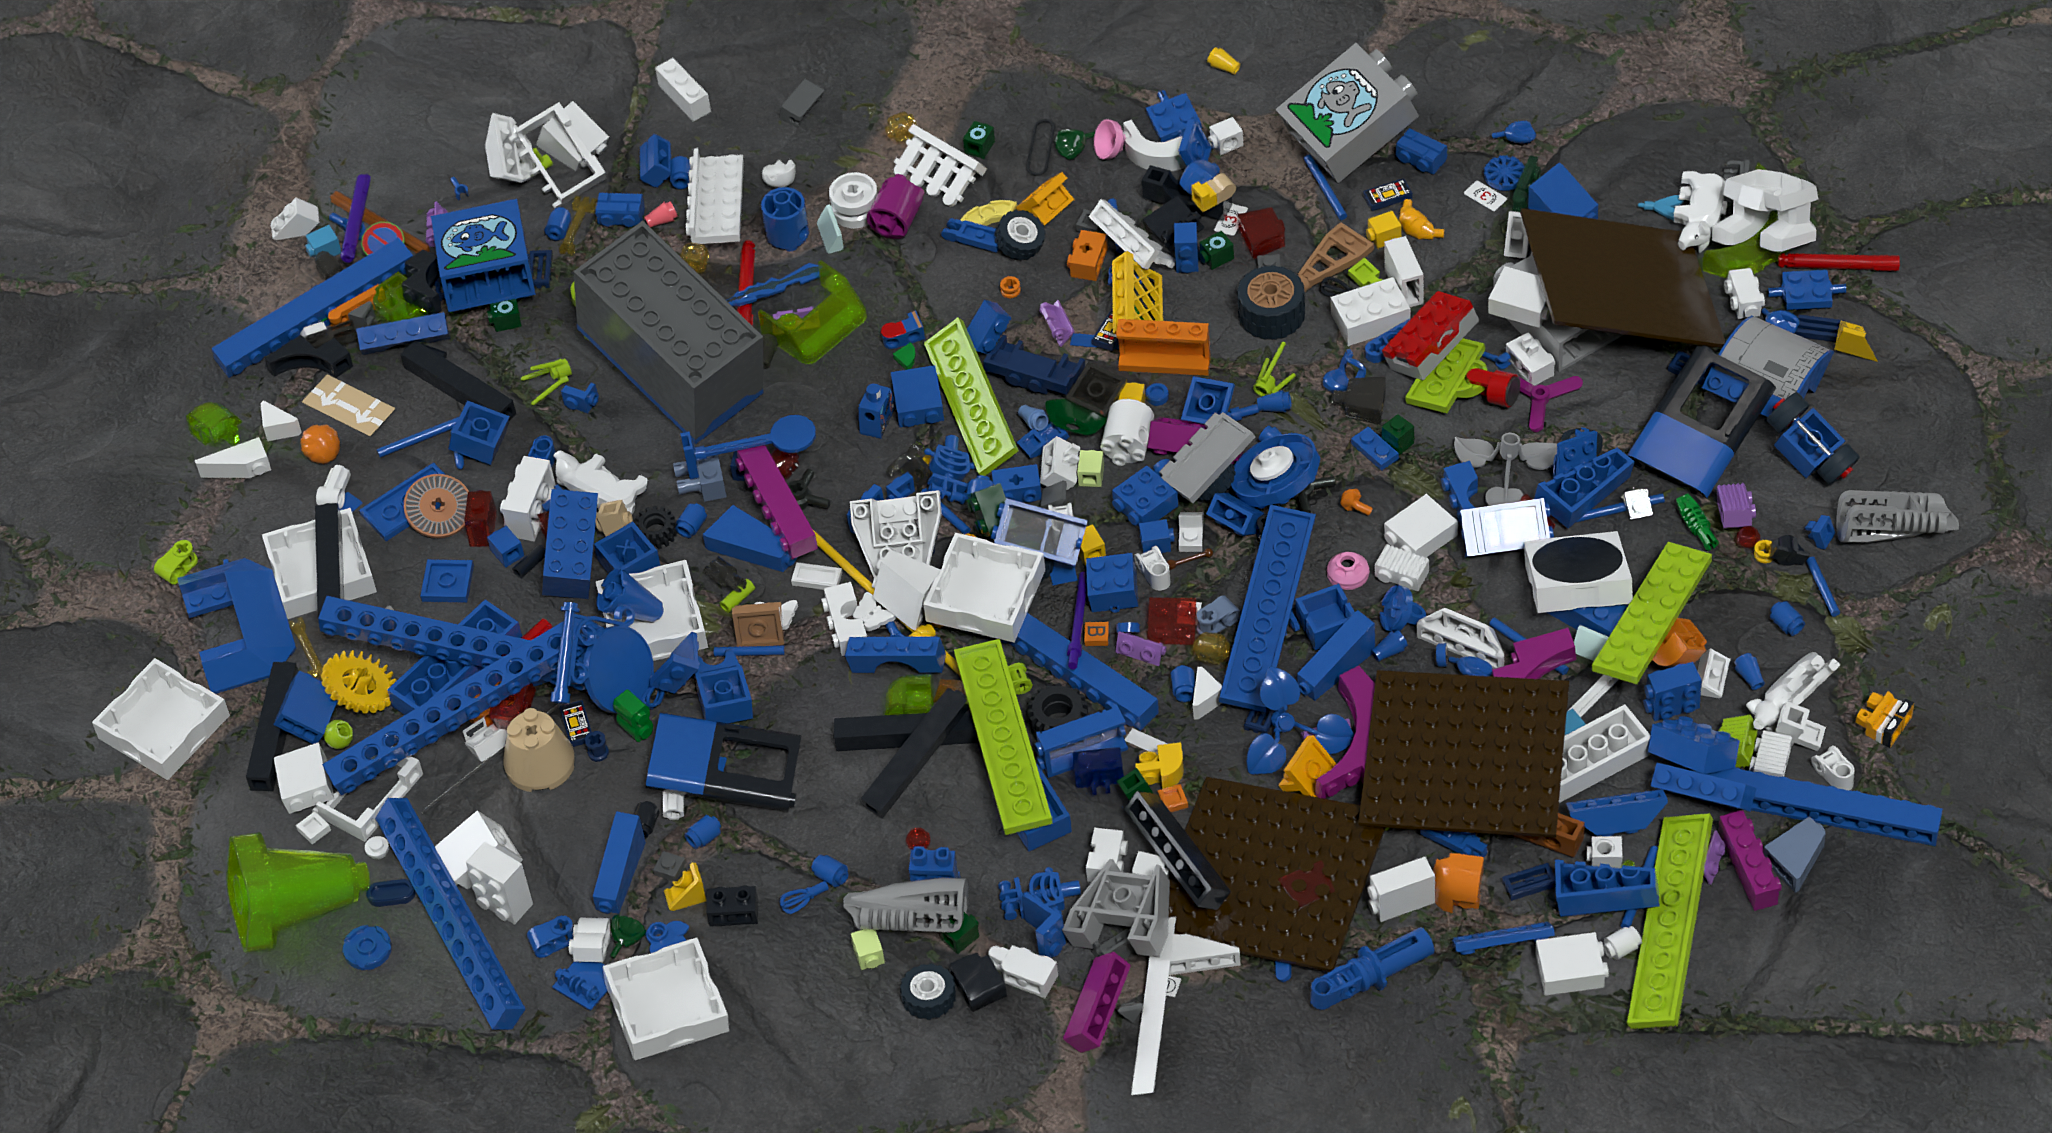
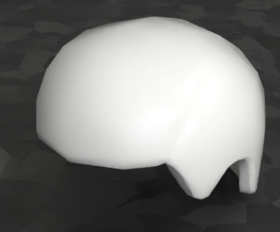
[762,160,796,188]

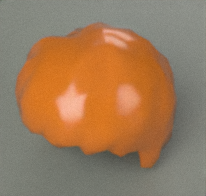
[300,424,340,464]

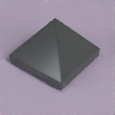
[1116,1000,1143,1023]

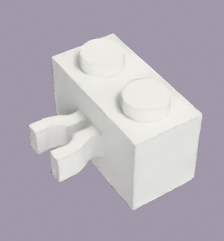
[1506,332,1555,386]
[1040,436,1080,491]

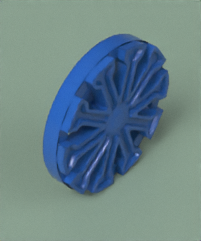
[1484,155,1525,190]

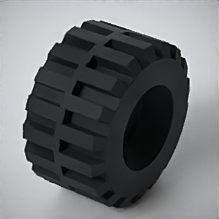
[1028,683,1088,748]

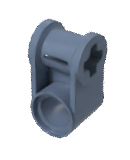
[1197,596,1241,638]

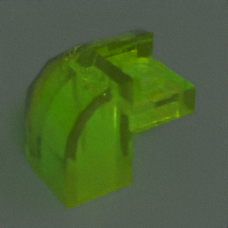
[372,272,427,323]
[186,402,242,446]
[884,674,935,715]

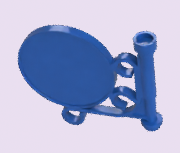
[550,602,654,713]

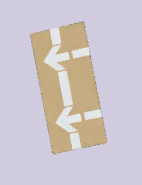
[302,375,395,436]

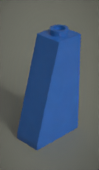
[703,505,798,572]
[1297,610,1375,701]
[593,811,646,914]

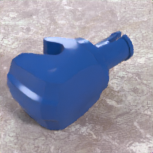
[1180,160,1220,195]

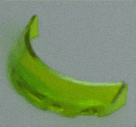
[1702,162,1789,278]

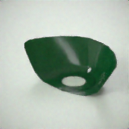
[1045,399,1107,435]

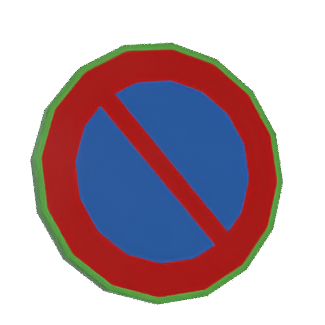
[361,222,405,256]

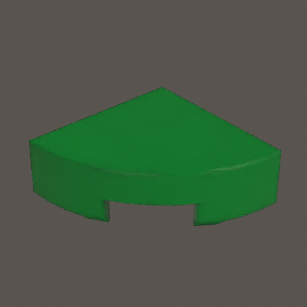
[893,342,916,370]

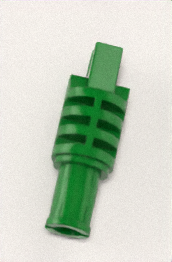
[1676,493,1719,550]

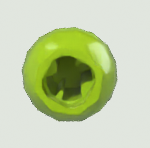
[323,719,353,749]

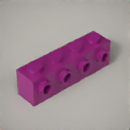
[1718,810,1782,911]
[1063,951,1131,1053]

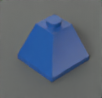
[1181,376,1235,425]

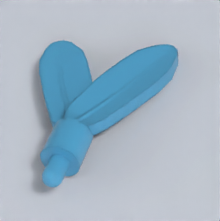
[1638,195,1684,220]

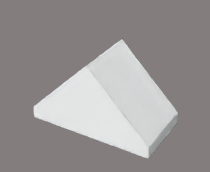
[261,400,302,441]
[1193,667,1222,720]

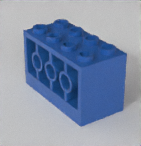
[542,489,598,599]

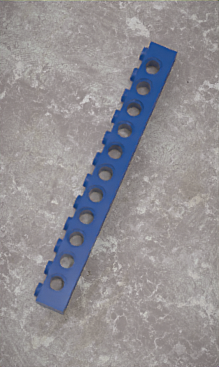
[318,596,587,690]
[322,621,587,796]
[376,798,525,1030]

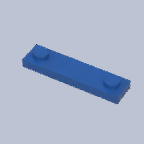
[1452,922,1555,954]

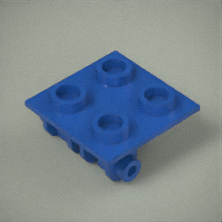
[552,961,608,1011]

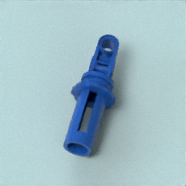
[1311,927,1434,1010]

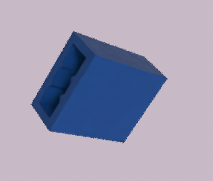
[891,365,944,428]
[273,671,338,744]

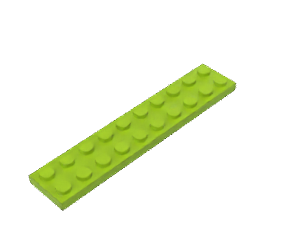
[954,639,1053,835]
[1627,813,1713,1029]

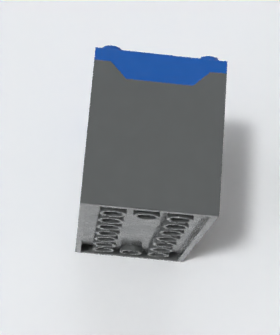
[574,221,763,445]

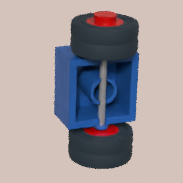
[1767,392,1860,485]

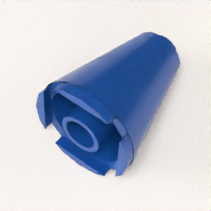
[597,569,664,622]

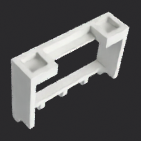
[509,102,606,208]
[312,746,423,842]

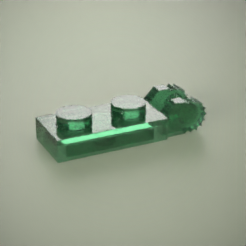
[1512,155,1541,212]

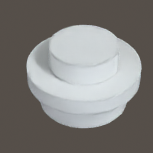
[365,836,389,859]

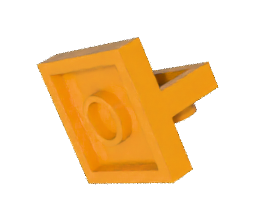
[1015,172,1074,226]
[1278,735,1337,797]

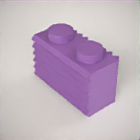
[1717,483,1756,529]

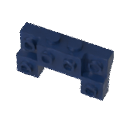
[983,335,1086,395]

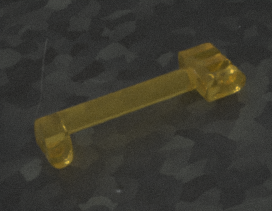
[559,196,598,255]
[289,617,324,681]

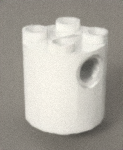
[1100,399,1154,466]

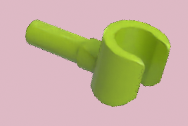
[533,148,553,169]

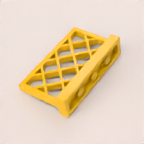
[1112,251,1163,334]

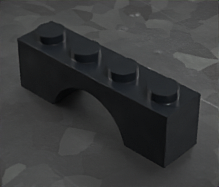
[1142,165,1232,220]

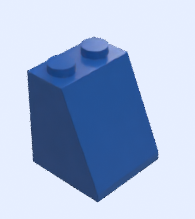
[1528,163,1598,219]

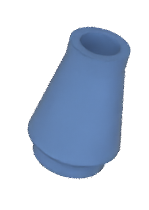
[1018,405,1049,431]

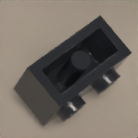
[706,885,758,927]

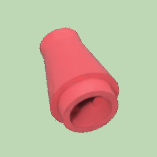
[644,201,678,228]

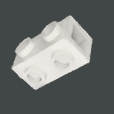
[1724,268,1765,319]

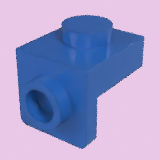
[561,383,599,413]
[886,472,915,500]

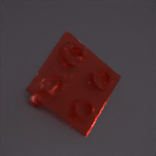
[1148,597,1198,645]

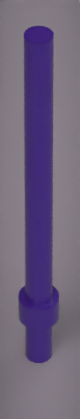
[1067,571,1087,669]

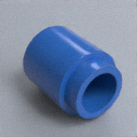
[670,156,691,189]
[545,207,571,240]
[675,503,707,538]
[1770,601,1805,636]
[1171,665,1196,702]
[685,815,721,849]
[811,855,848,887]

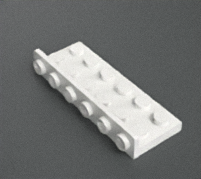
[686,148,744,245]

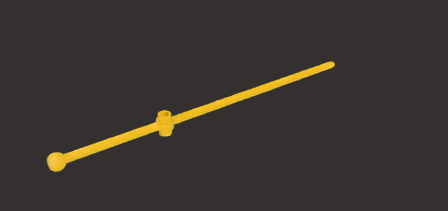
[813,530,961,677]

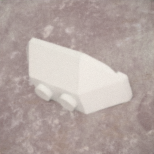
[485,113,537,182]
[1417,608,1504,669]

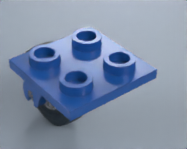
[1556,427,1603,475]

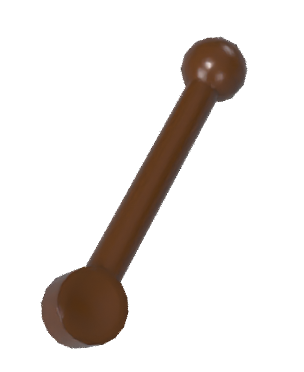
[1167,548,1213,570]

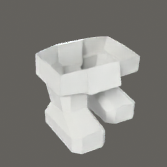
[1712,169,1818,252]

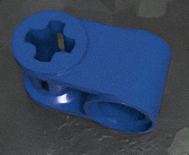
[528,435,556,468]
[527,916,574,958]

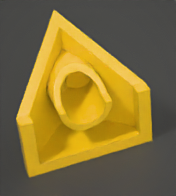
[1834,320,1878,362]
[664,862,706,911]

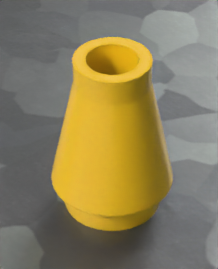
[1207,47,1241,75]

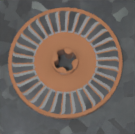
[404,474,473,538]

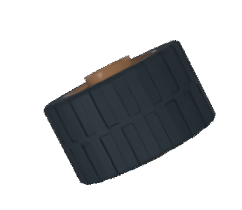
[1237,265,1305,340]

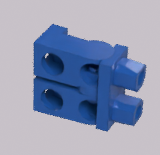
[909,846,961,881]

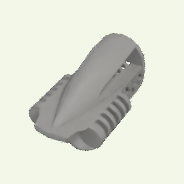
[1836,490,1959,543]
[844,877,968,932]

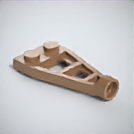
[1298,222,1374,292]

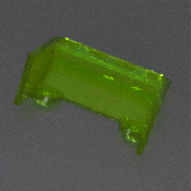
[758,260,867,364]

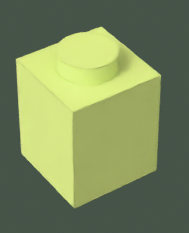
[1077,450,1104,487]
[851,929,885,970]

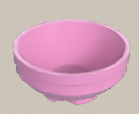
[1094,119,1126,159]
[1327,552,1369,590]

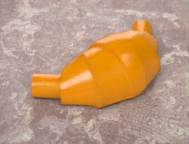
[1399,199,1444,240]

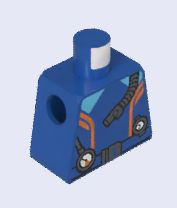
[859,383,896,439]

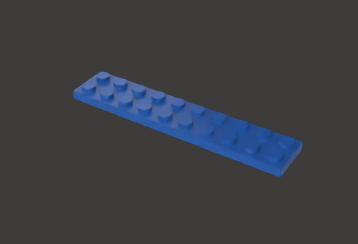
[1219,505,1316,712]

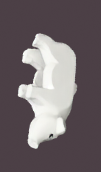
[1674,171,1728,253]
[553,451,647,514]
[1746,652,1840,732]

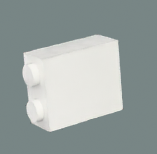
[1384,236,1424,307]
[1488,266,1550,328]
[1384,494,1458,558]
[274,742,334,814]
[1368,857,1435,922]
[1536,932,1609,996]

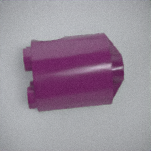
[867,174,924,239]

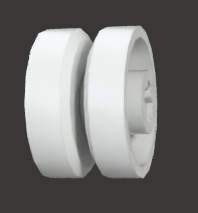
[829,172,877,229]

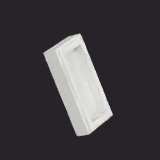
[791,563,842,590]

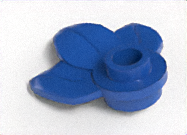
[646,921,689,953]

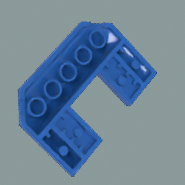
[178,558,296,694]

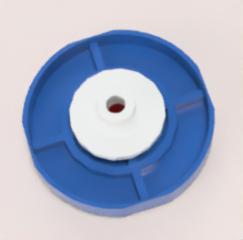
[1231,433,1321,508]

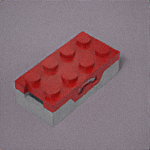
[1382,291,1479,380]

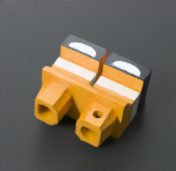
[1856,691,1914,748]

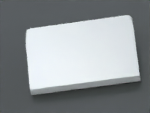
[1697,648,1730,698]
[465,718,511,762]

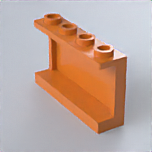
[1116,319,1211,376]

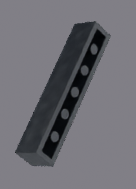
[1125,791,1231,910]

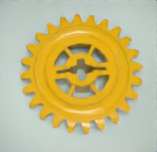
[321,650,396,714]

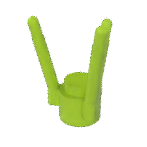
[1253,342,1296,397]
[521,358,572,405]

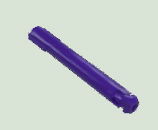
[341,174,371,263]

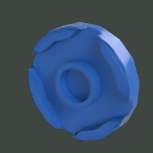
[342,925,392,970]

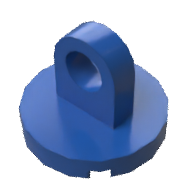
[1380,585,1426,632]

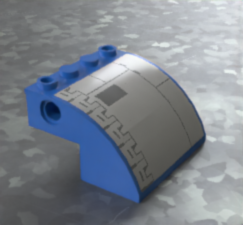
[1702,316,1834,428]

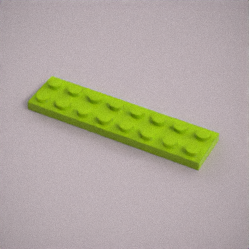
[924,317,1019,476]
[1592,542,1712,684]

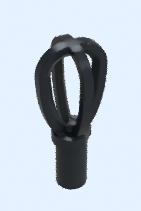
[1321,276,1354,297]

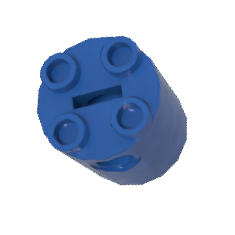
[761,187,810,252]

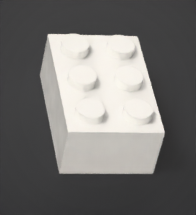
[1331,277,1411,346]
[500,456,555,541]
[466,842,533,925]

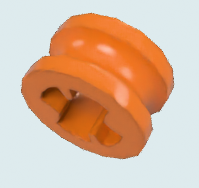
[1000,276,1021,299]

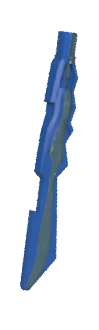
[726,263,832,307]

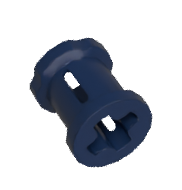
[585,731,609,762]

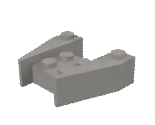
[1062,859,1170,957]

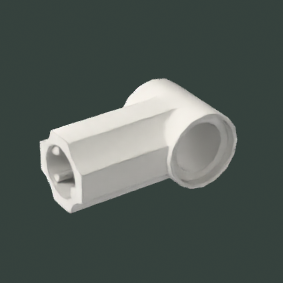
[316,465,351,509]
[663,791,684,820]

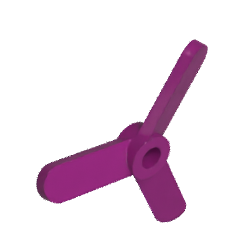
[1509,372,1583,432]

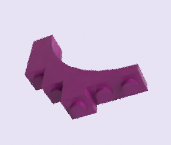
[1492,628,1577,679]
[1315,666,1375,799]

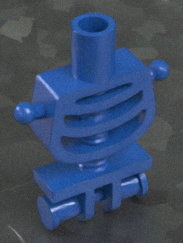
[924,435,976,504]
[998,867,1081,920]

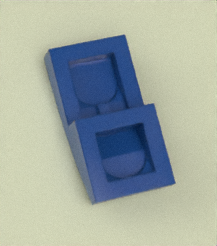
[1017,422,1069,458]

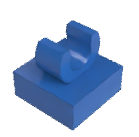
[1805,515,1835,549]

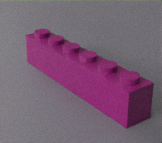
[735,445,818,559]

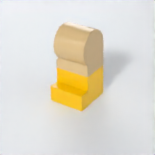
[1191,173,1236,212]

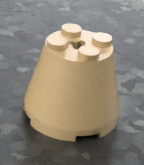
[503,708,575,792]

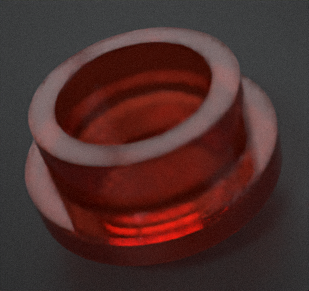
[1737,526,1760,548]
[906,828,931,850]

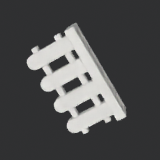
[894,124,987,207]
[1089,199,1176,269]

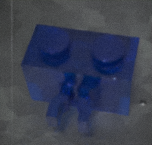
[1072,747,1124,795]

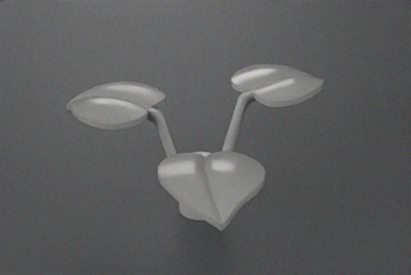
[1454,433,1557,514]

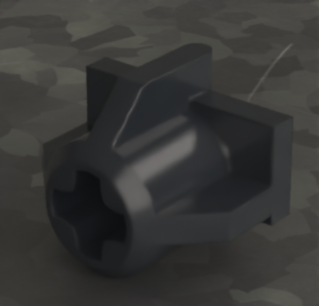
[1770,535,1810,566]

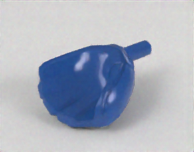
[1492,121,1536,144]
[1761,308,1800,333]
[1448,656,1493,676]

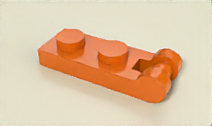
[328,284,386,334]

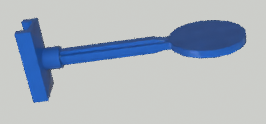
[680,415,816,479]

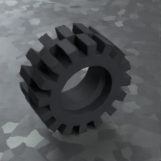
[634,506,677,549]

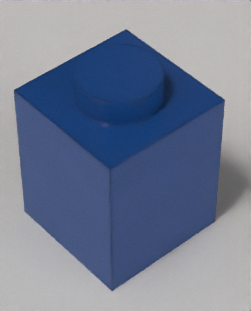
[1139,519,1175,553]
[487,526,524,568]

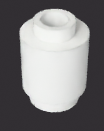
[1603,926,1642,960]

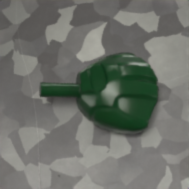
[1055,129,1096,160]
[610,914,646,959]

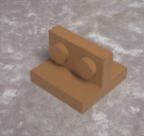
[732,602,784,647]

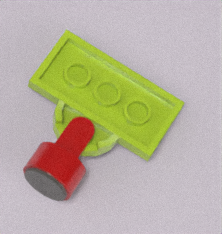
[1405,338,1520,414]

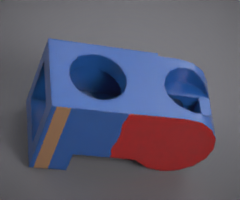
[881,310,925,349]

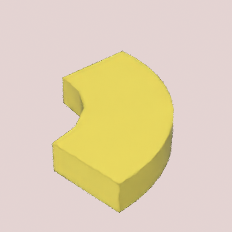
[961,200,1017,226]

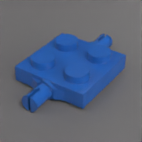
[1146,90,1202,142]
[1768,270,1846,310]

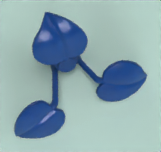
[1246,666,1355,774]

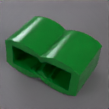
[613,689,653,742]

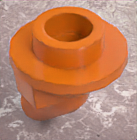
[1340,489,1373,516]

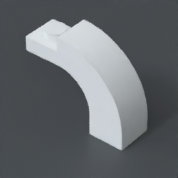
[1123,120,1187,171]

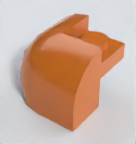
[1652,618,1707,667]
[1433,853,1484,914]

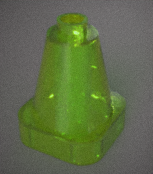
[226,832,370,953]

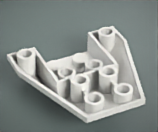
[850,490,942,579]

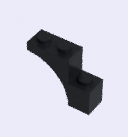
[401,249,442,314]
[265,335,353,378]

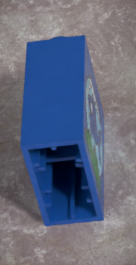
[431,199,536,312]

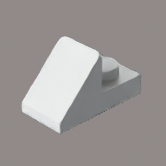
[1504,211,1529,258]
[1179,512,1204,552]

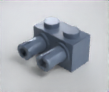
[673,455,726,502]

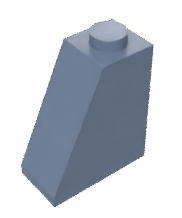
[1763,816,1826,893]

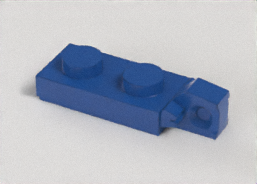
[1421,830,1488,857]

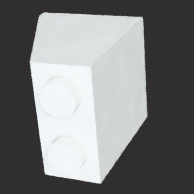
[536,101,609,171]
[872,550,941,630]
[435,811,523,889]

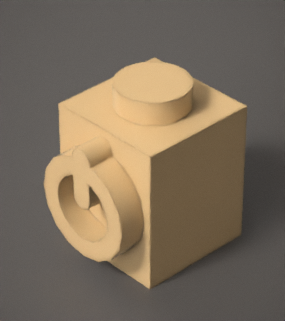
[596,500,633,536]

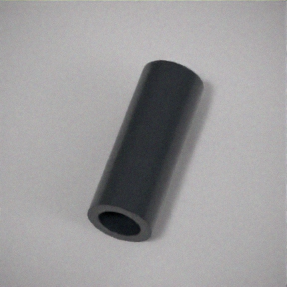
[512,544,546,578]

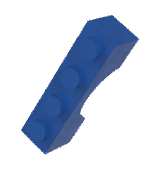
[356,312,450,355]
[1441,461,1501,547]
[845,637,946,673]
[1651,763,1756,812]

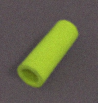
[720,579,755,613]

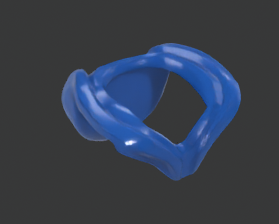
[1322,349,1366,394]

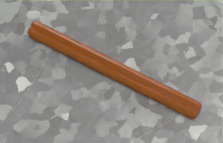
[330,191,430,253]

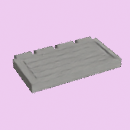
[1159,412,1255,503]

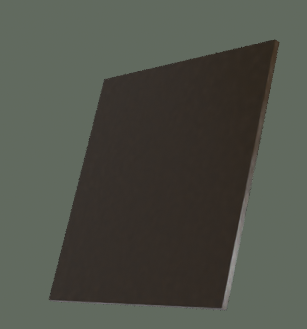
[1520,208,1726,348]
[1359,670,1569,838]
[1168,776,1386,972]

